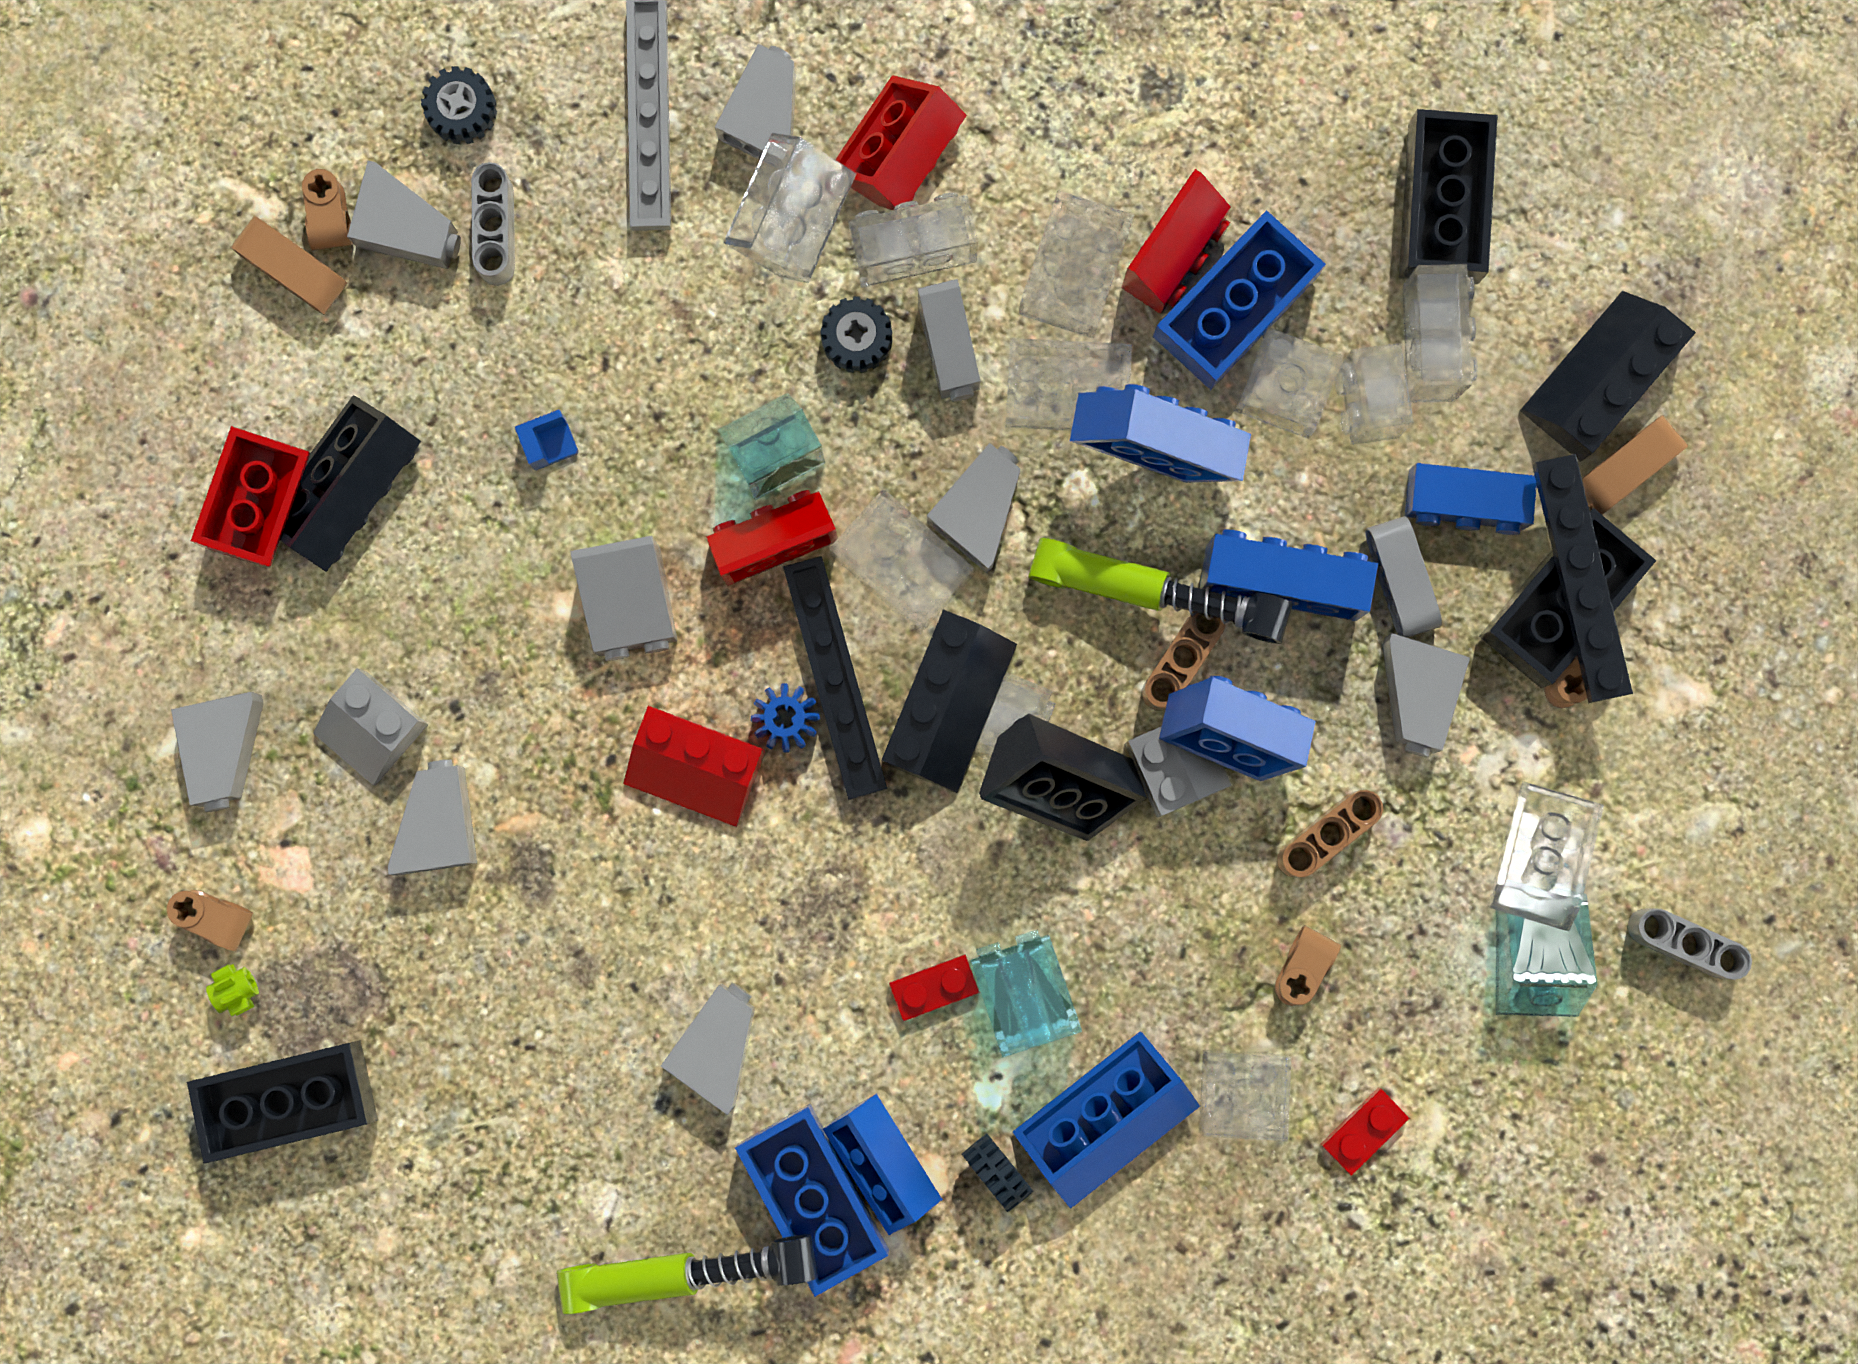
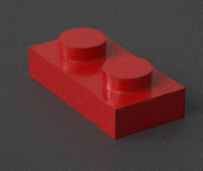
[889,954,980,1021]
[1320,1087,1410,1176]

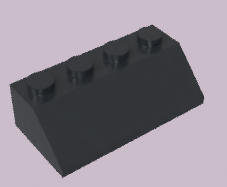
[1519,291,1696,462]
[280,395,422,572]
[881,609,1017,793]
[979,713,1147,841]

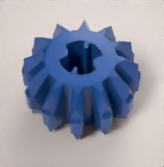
[751,683,820,753]

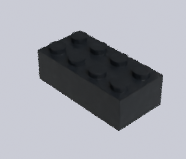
[1399,109,1498,284]
[1479,508,1657,688]
[186,1040,378,1164]

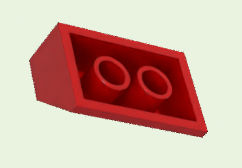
[827,75,967,213]
[1121,169,1231,314]
[190,426,310,567]
[706,490,839,587]
[623,705,766,827]

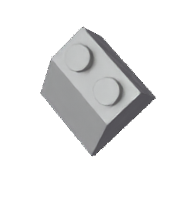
[313,668,428,786]
[1125,726,1232,818]

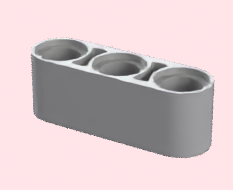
[471,162,515,286]
[1365,516,1442,638]
[1628,908,1752,980]

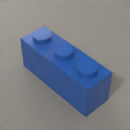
[1405,463,1537,535]
[822,1094,943,1236]

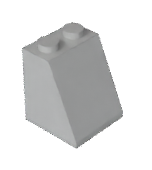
[570,536,678,661]

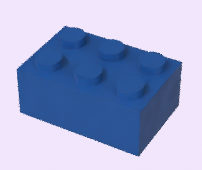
[1159,676,1316,781]

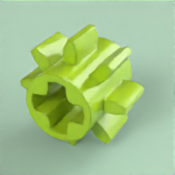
[206,964,259,1016]

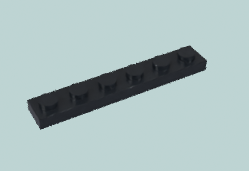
[1532,454,1633,704]
[783,556,888,800]

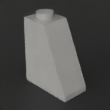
[715,44,796,174]
[347,161,461,269]
[918,279,981,402]
[927,443,1020,573]
[1382,633,1470,757]
[171,692,263,812]
[388,760,478,876]
[661,982,755,1115]

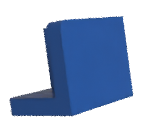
[515,410,579,471]

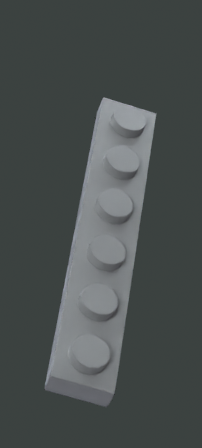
[626,0,672,231]

